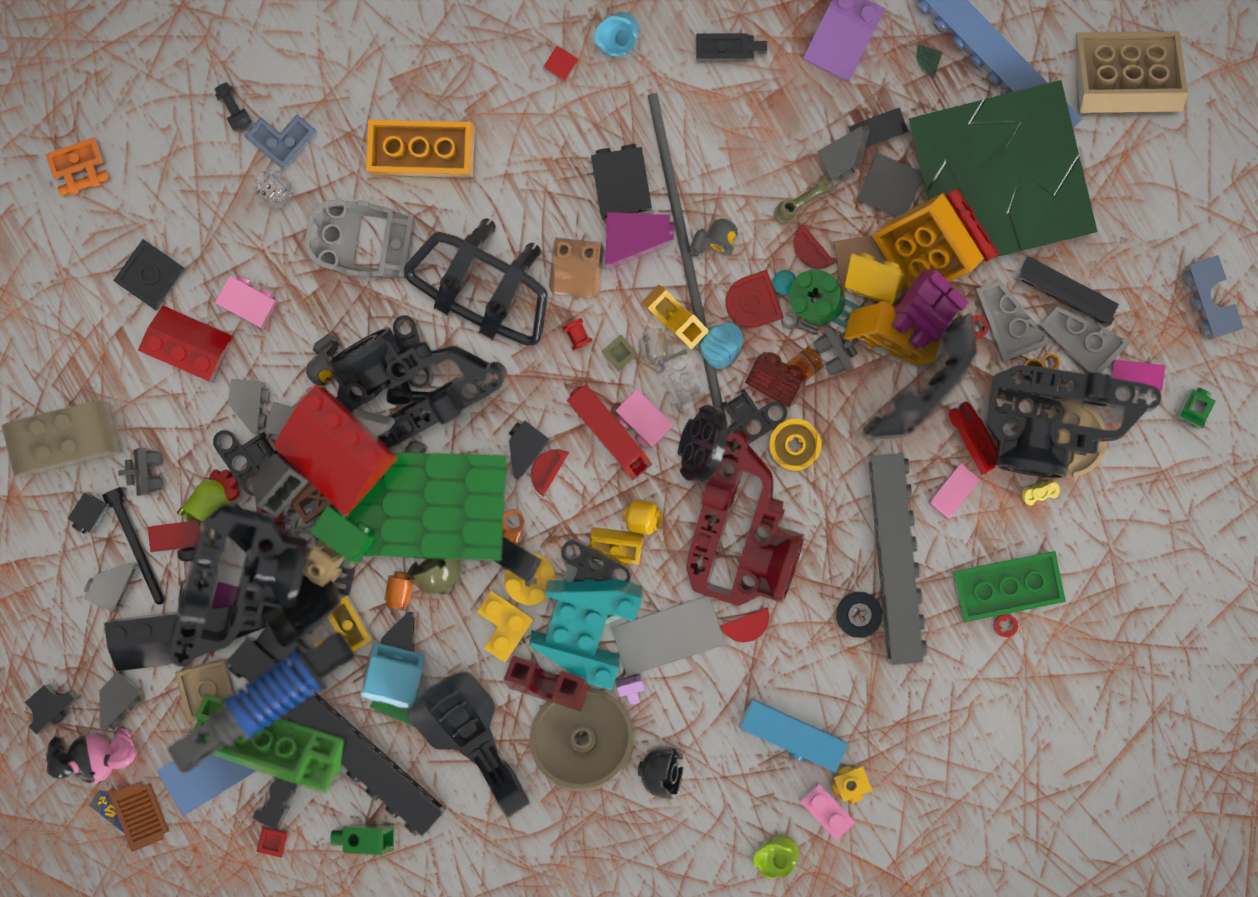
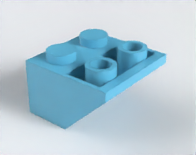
[361,642,424,708]

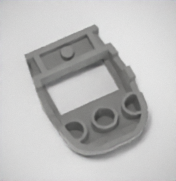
[305,200,414,277]

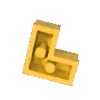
[477,590,535,663]
[314,596,374,652]

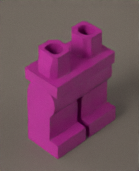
[892,269,969,349]

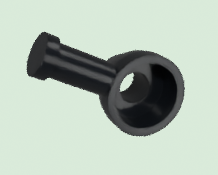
[386,381,433,405]

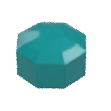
[772,269,796,296]

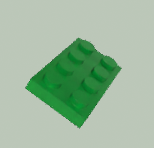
[953,551,1066,622]

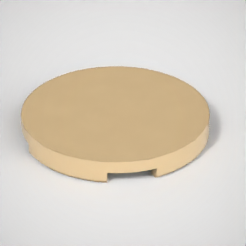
[1037,401,1107,478]

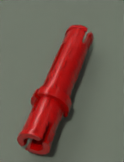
[945,188,1000,262]

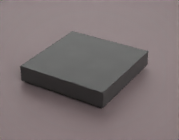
[857,153,923,217]

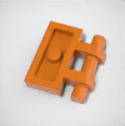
[45,137,110,196]

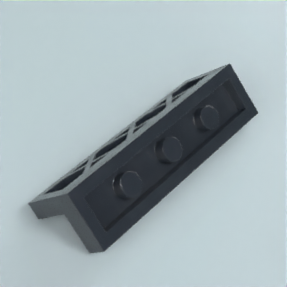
[1015,256,1119,327]

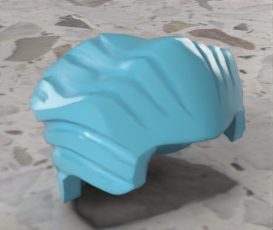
[594,12,640,57]
[699,322,743,369]

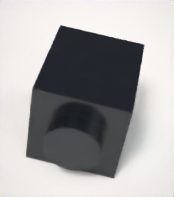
[68,492,110,534]

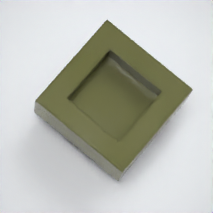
[602,335,638,371]

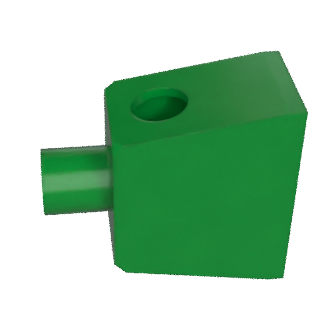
[330,824,394,855]

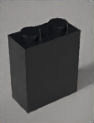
[591,144,652,219]

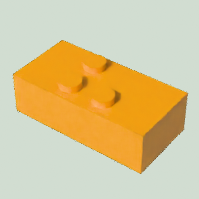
[366,119,475,178]

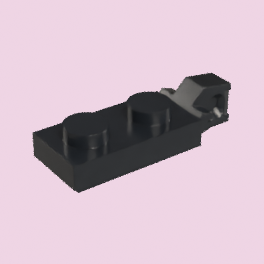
[696,33,767,61]

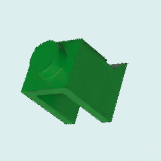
[1175,387,1216,429]

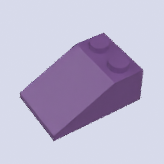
[803,0,886,82]

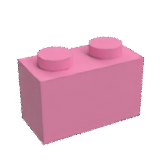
[215,275,278,330]
[615,389,674,448]
[799,782,855,840]

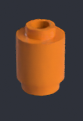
[384,571,413,610]

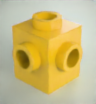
[830,764,872,804]

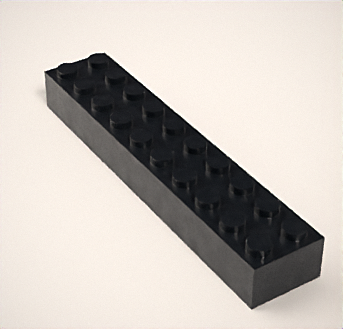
[226,637,446,836]

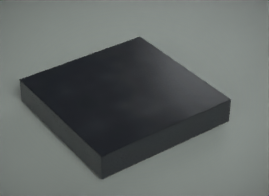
[113,239,186,311]

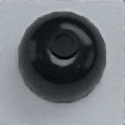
[638,746,683,800]

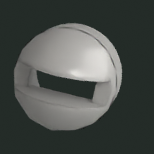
[405,441,427,453]

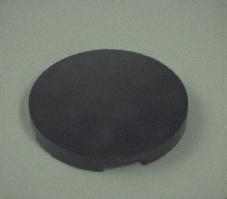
[678,405,728,483]

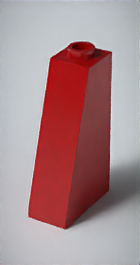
[566,384,653,480]

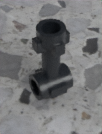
[214,82,252,131]

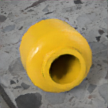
[622,499,662,535]

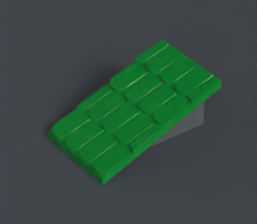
[349,452,507,561]

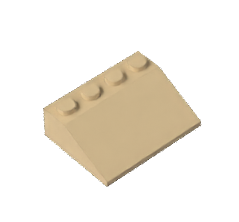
[1076,31,1188,113]

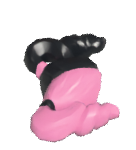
[46,727,136,784]

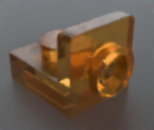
[779,346,824,390]

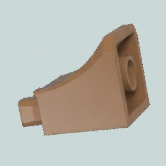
[549,237,604,299]

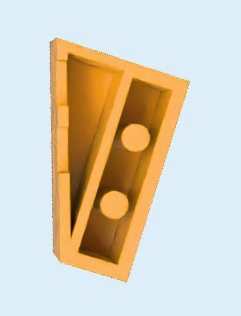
[844,301,941,366]

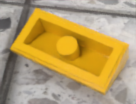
[590,527,643,565]

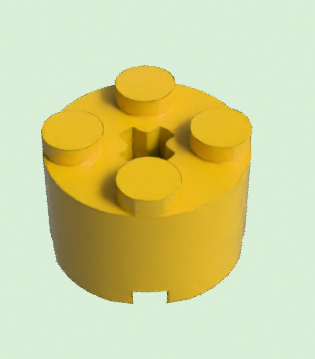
[768,419,821,472]
[504,553,557,605]

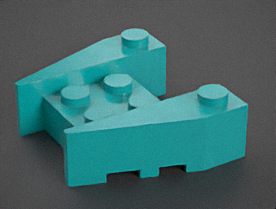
[529,579,642,690]

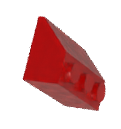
[138,305,234,383]

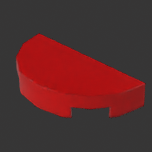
[793,223,836,269]
[531,449,569,497]
[720,607,770,643]

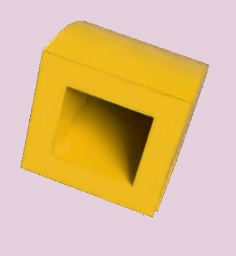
[641,284,709,350]

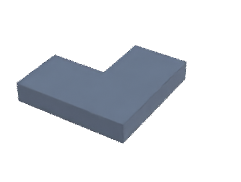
[244,114,317,170]

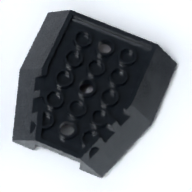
[863,312,977,440]

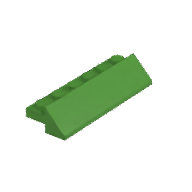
[193,694,344,794]

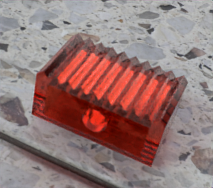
[745,352,808,408]

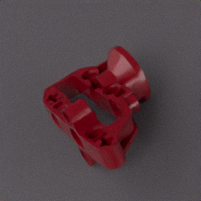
[686,430,805,606]

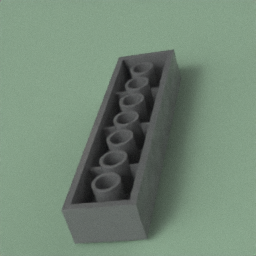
[868,453,927,665]

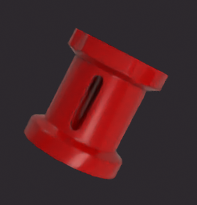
[562,318,593,351]

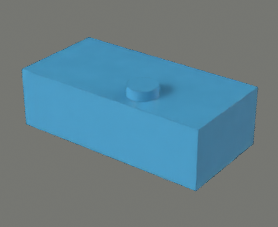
[738,698,849,773]

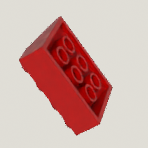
[273,385,398,516]

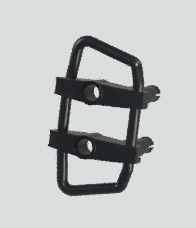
[404,218,548,346]

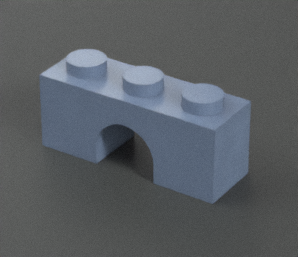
[1183,255,1243,340]

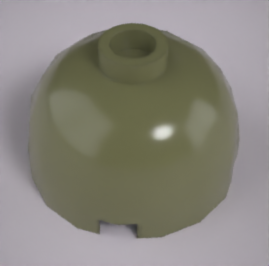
[408,558,461,594]

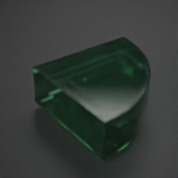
[916,44,942,78]

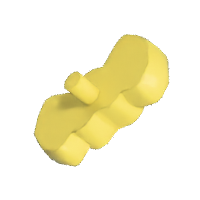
[1022,478,1060,506]

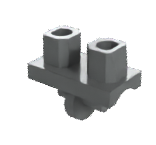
[813,327,859,376]
[118,448,162,496]

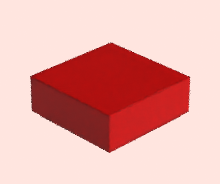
[543,46,579,82]
[256,826,289,858]

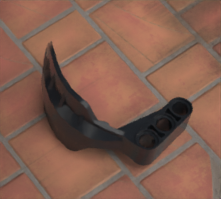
[228,503,341,647]
[406,672,530,818]

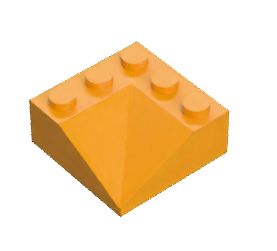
[872,193,984,292]

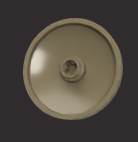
[530,688,634,791]

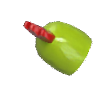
[177,469,240,530]

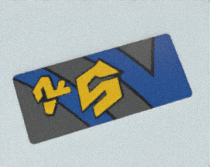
[89,790,124,833]

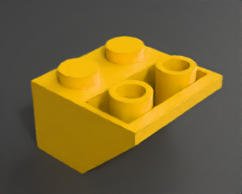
[845,252,907,308]

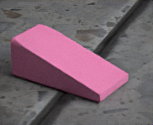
[928,463,980,519]

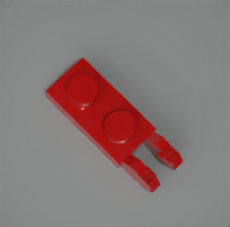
[948,401,997,475]

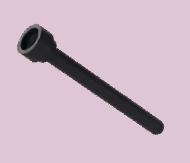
[102,487,165,605]

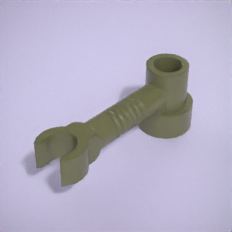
[774,174,838,223]

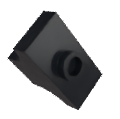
[25,684,79,734]

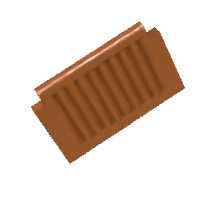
[109,781,169,852]

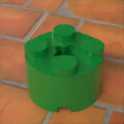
[789,269,845,326]

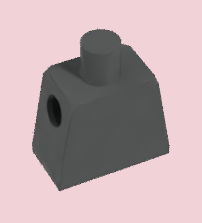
[251,454,308,518]

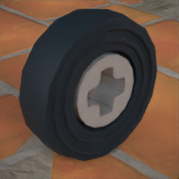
[836,592,883,638]

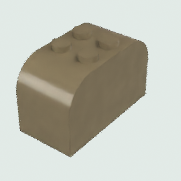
[2,401,122,478]

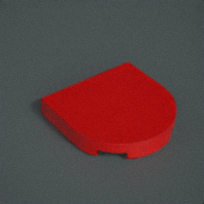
[725,269,784,328]

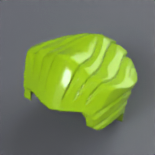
[753,834,800,879]

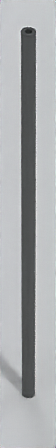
[647,93,725,414]

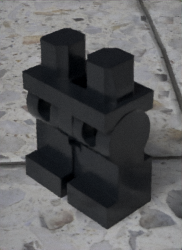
[252,776,301,830]

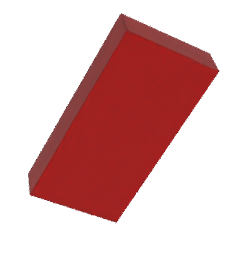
[147,520,201,552]

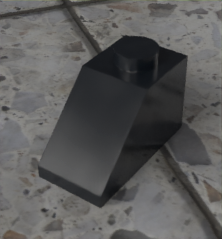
[509,420,550,481]
[381,612,415,652]

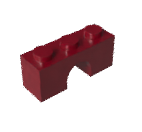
[504,656,589,711]

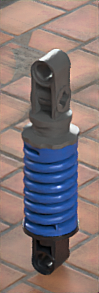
[167,632,355,773]

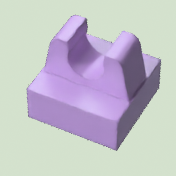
[615,673,644,705]

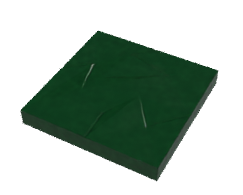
[909,80,1098,260]

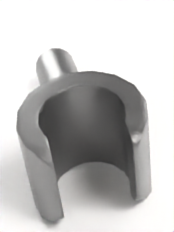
[782,312,818,335]

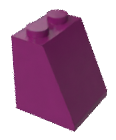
[605,212,675,270]

